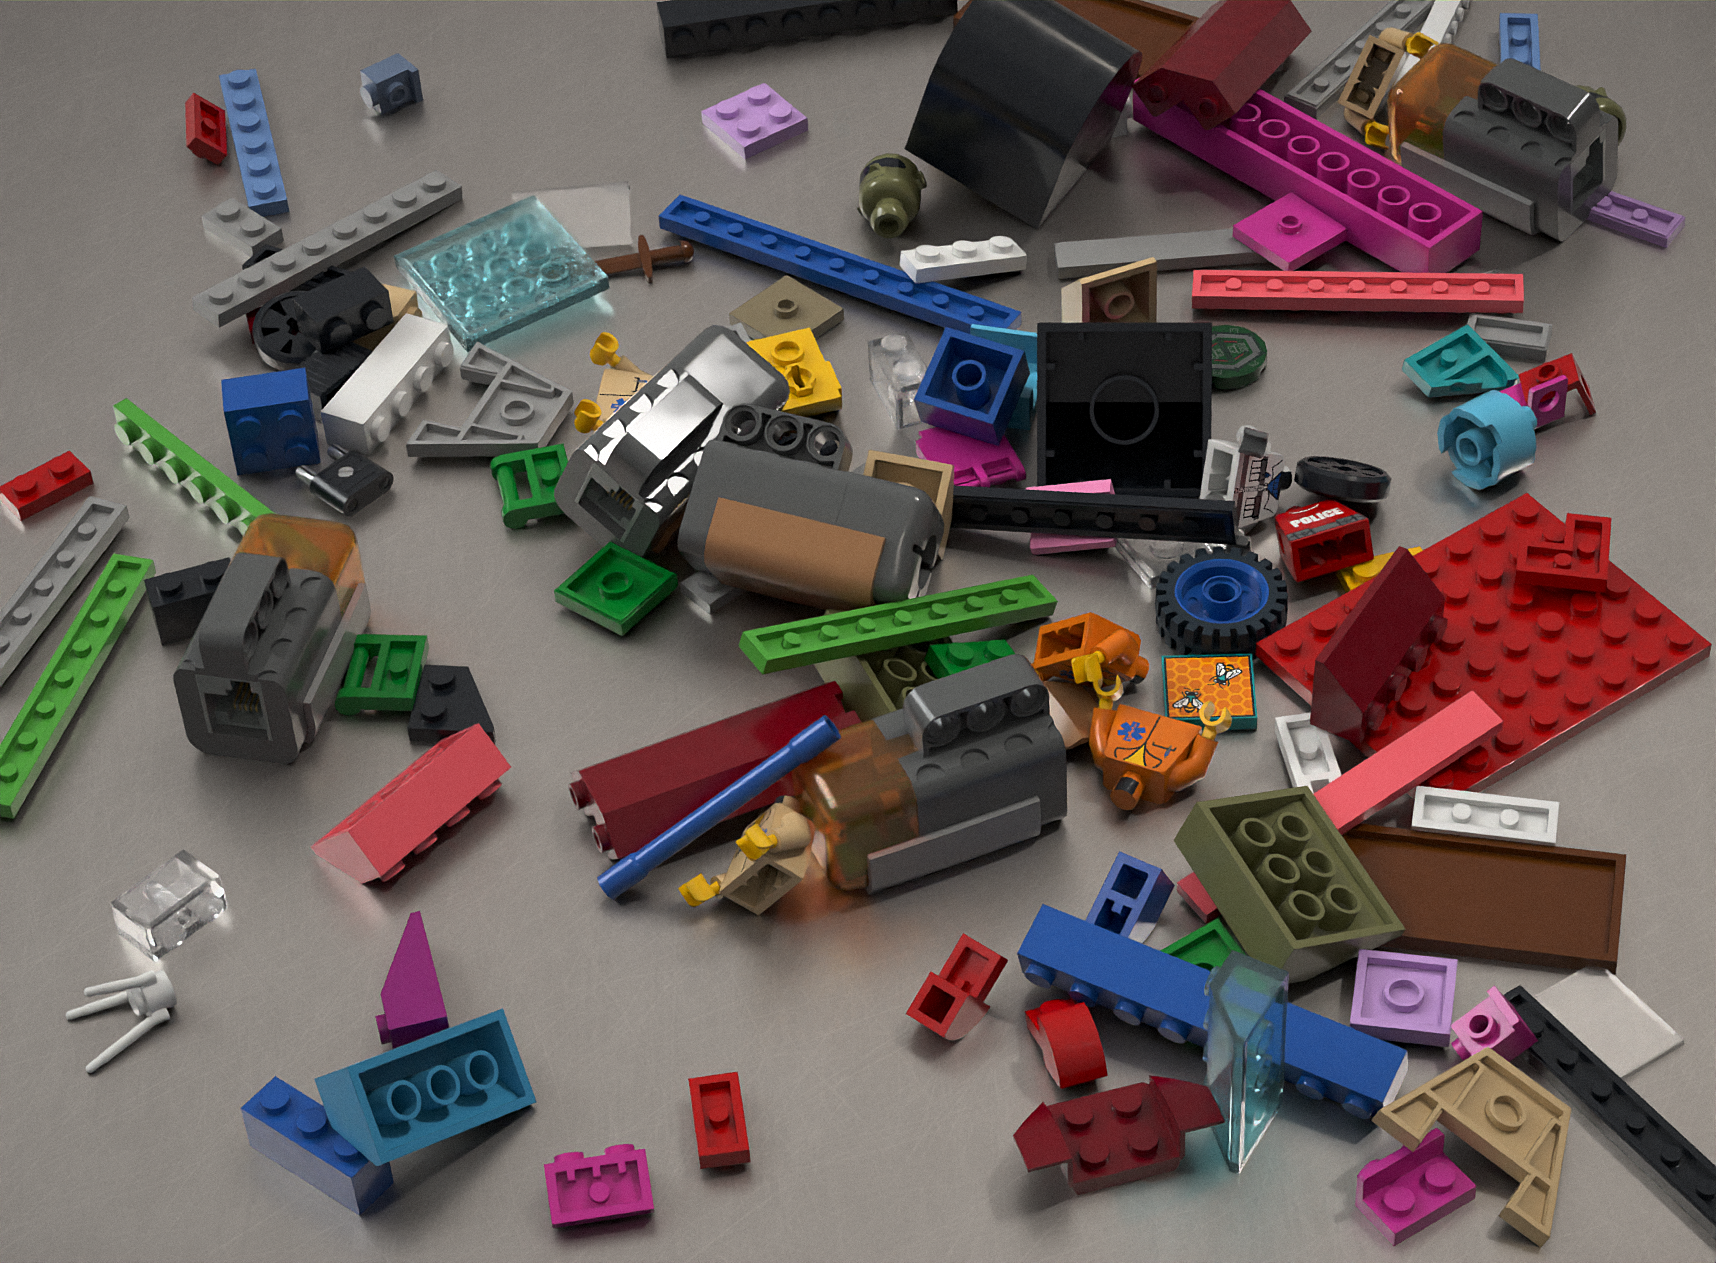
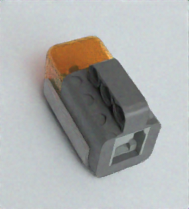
[1387,43,1618,242]
[173,513,371,764]
[792,654,1067,895]

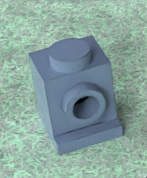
[360,53,423,115]

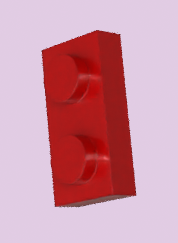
[185,93,227,165]
[0,451,94,521]
[688,1072,751,1169]

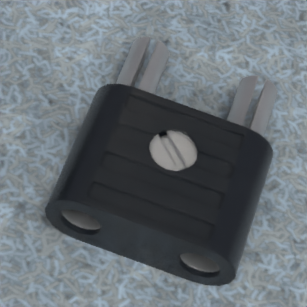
[295,444,394,517]

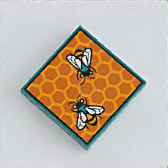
[1161,654,1258,730]

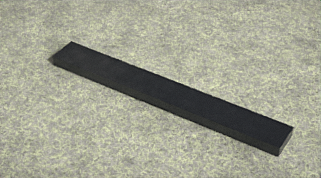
[950,485,1239,545]
[1504,985,1716,1239]

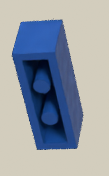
[240,1076,394,1216]

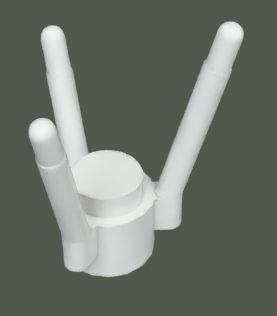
[66,970,177,1073]

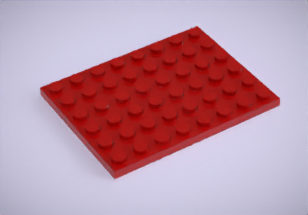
[1255,493,1712,800]

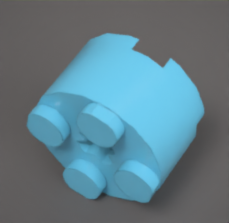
[1437,389,1537,490]

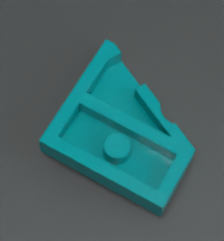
[1402,324,1519,398]

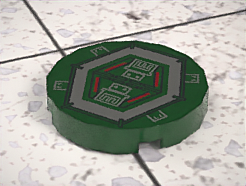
[1212,325,1267,389]

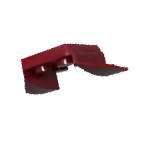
[1013,1075,1225,1195]

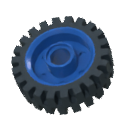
[1155,546,1288,660]

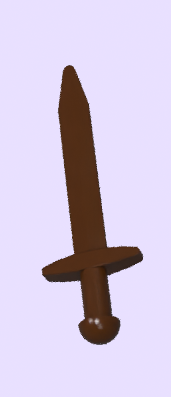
[507,235,694,288]

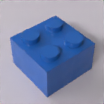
[914,327,1030,446]
[221,368,321,476]

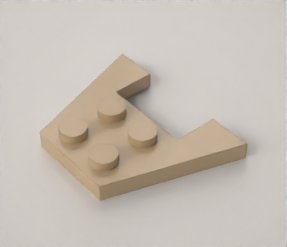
[1371,1047,1571,1248]

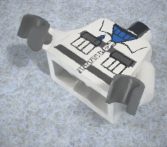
[1199,425,1292,557]

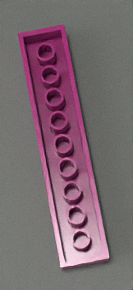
[1133,77,1483,273]

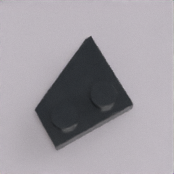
[407,665,496,744]

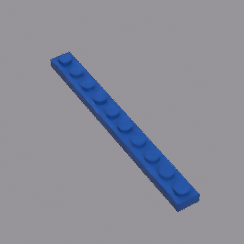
[658,194,1022,334]

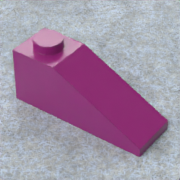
[375,911,449,1049]

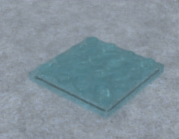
[394,195,610,352]

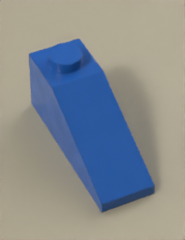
[1085,851,1175,944]

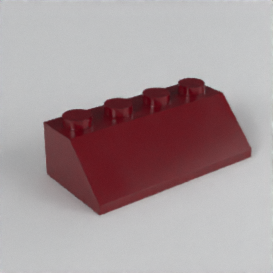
[1310,546,1448,745]

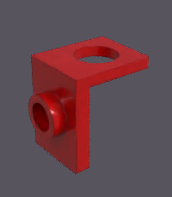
[1519,353,1596,415]

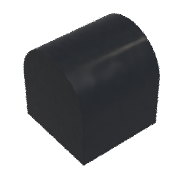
[905,0,1142,229]

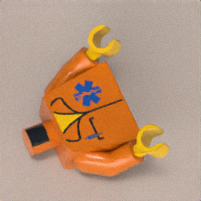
[1031,612,1149,688]
[1089,675,1232,810]

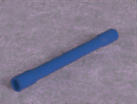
[597,715,841,900]

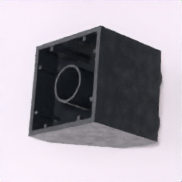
[1037,322,1212,497]

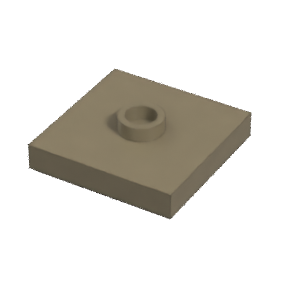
[729,275,844,340]

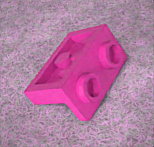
[1355,1128,1476,1246]
[544,1144,655,1229]

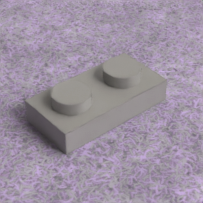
[202,197,284,257]

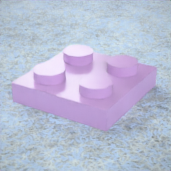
[701,83,808,159]
[1350,949,1458,1047]

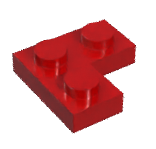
[1515,513,1612,593]

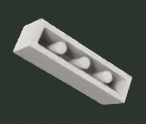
[321,313,454,456]

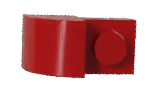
[906,933,1008,1040]
[1025,998,1108,1089]

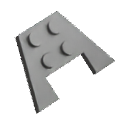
[406,342,574,457]

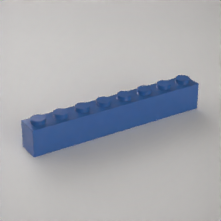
[1017,904,1408,1119]

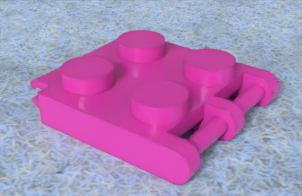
[916,427,1026,487]

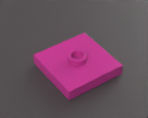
[1232,192,1347,271]

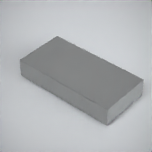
[1467,313,1553,362]

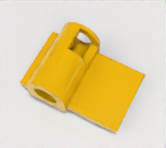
[746,327,842,418]

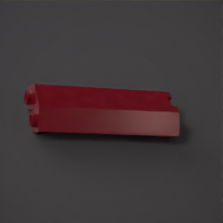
[1131,0,1312,131]
[568,681,872,859]

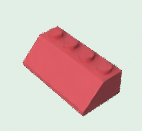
[311,723,511,884]

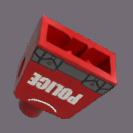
[1275,500,1374,582]

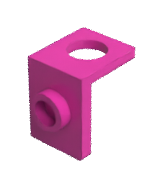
[1499,375,1568,428]

